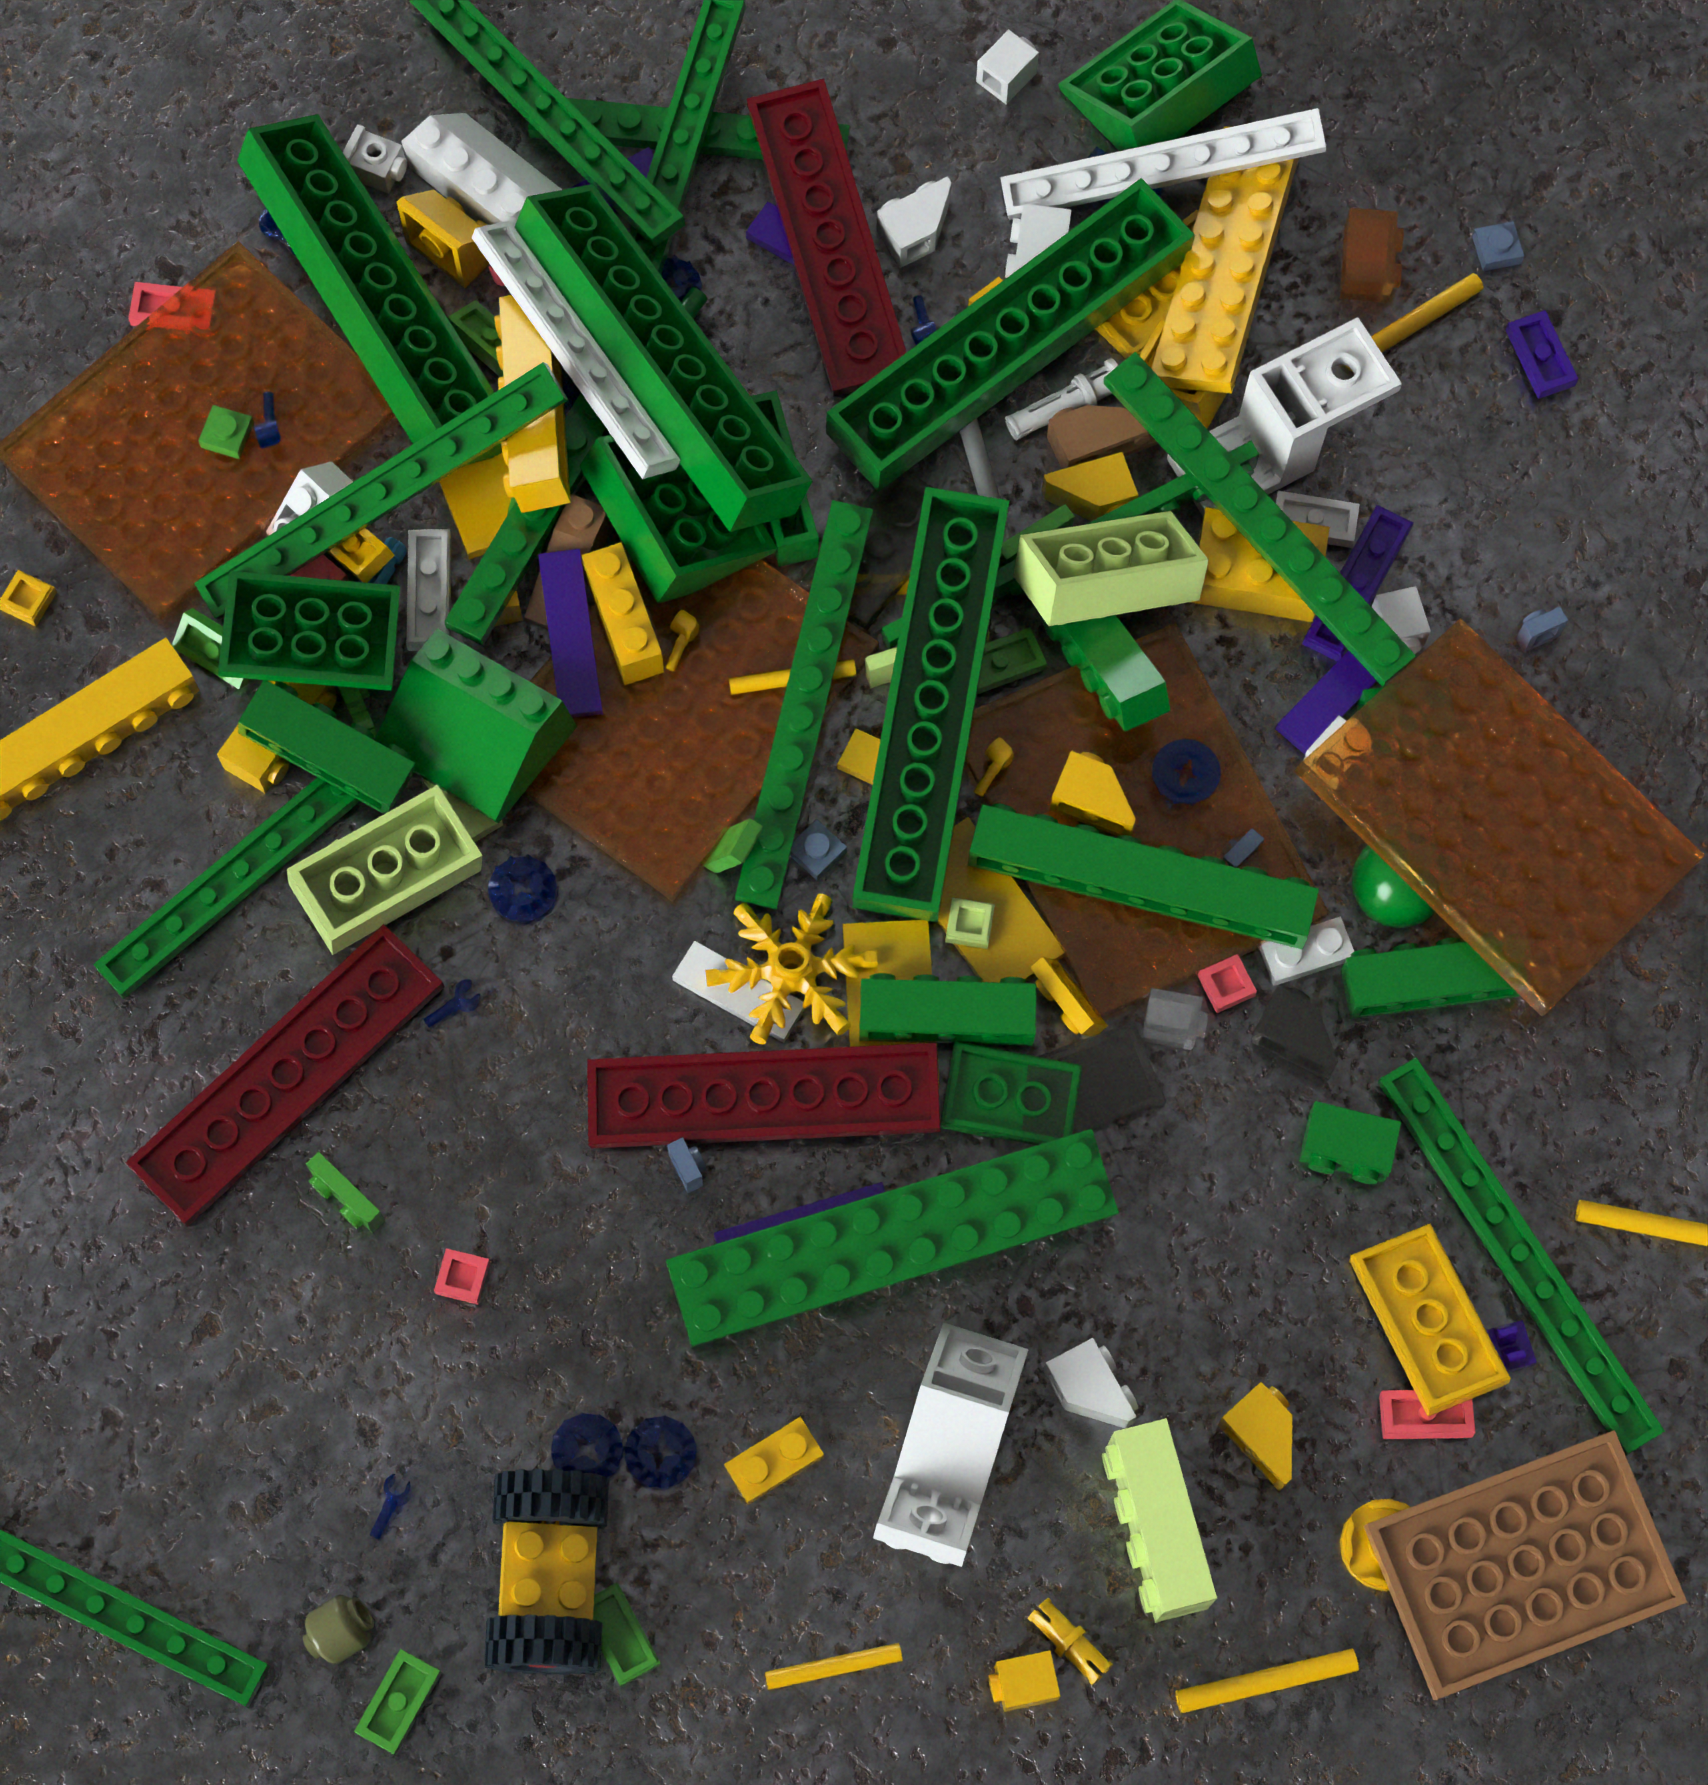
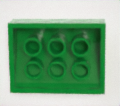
[1058,0,1262,151]
[579,435,777,604]
[218,571,400,691]
[375,629,577,824]

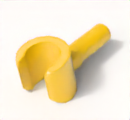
[665,610,699,672]
[973,737,1014,798]

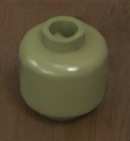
[303,1594,374,1664]

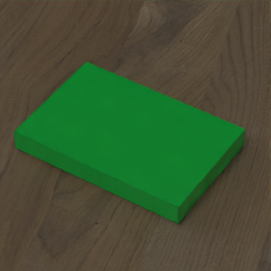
[940,1041,1083,1146]

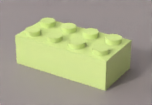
[1013,511,1209,626]
[287,784,482,955]
[1102,1418,1217,1623]

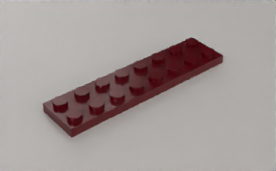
[747,78,907,397]
[125,924,445,1227]
[587,1043,941,1148]

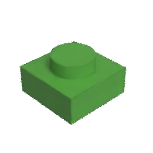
[198,405,254,459]

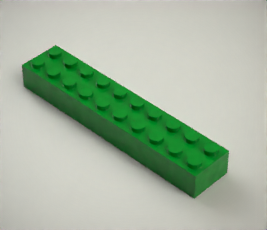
[237,114,507,466]
[826,178,1195,492]
[514,184,813,532]
[852,487,1010,922]
[666,1129,1119,1348]

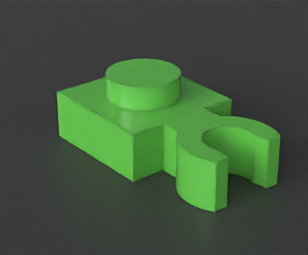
[338,686,377,738]

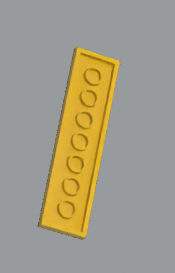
[1151,126,1299,394]

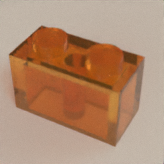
[1339,207,1404,303]

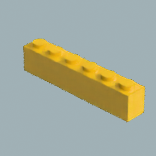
[494,295,571,513]
[0,637,200,821]

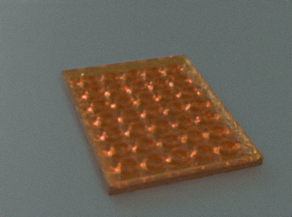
[0,241,395,620]
[524,559,879,901]
[1294,618,1705,1017]
[966,623,1329,1018]

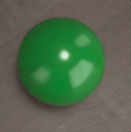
[1351,832,1448,928]

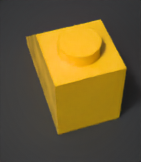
[1041,452,1139,521]
[1050,751,1136,836]
[1218,1382,1293,1492]

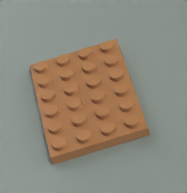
[1364,1430,1688,1700]

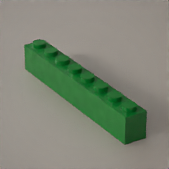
[968,803,1319,950]

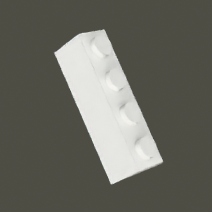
[401,113,562,227]

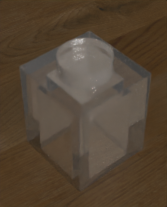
[1141,988,1208,1050]

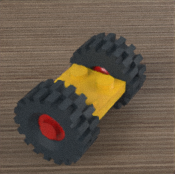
[484,1469,609,1675]

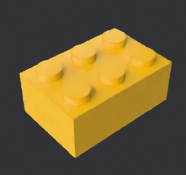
[1189,507,1330,622]

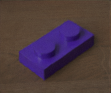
[1505,310,1578,399]

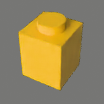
[988,1650,1061,1712]

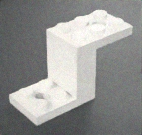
[1167,317,1402,516]
[873,1322,1028,1567]

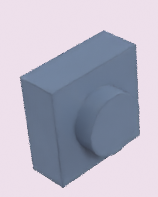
[1472,221,1524,271]
[1516,607,1568,653]
[790,819,847,881]
[1221,828,1265,869]
[667,1137,707,1193]

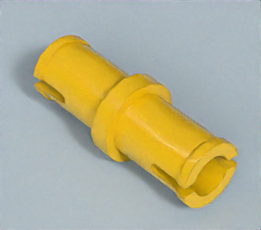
[1028,1598,1113,1686]

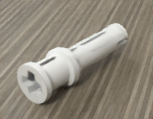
[1005,358,1118,441]

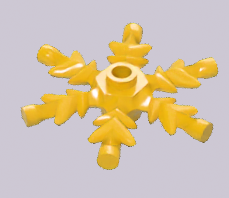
[705,894,878,1044]

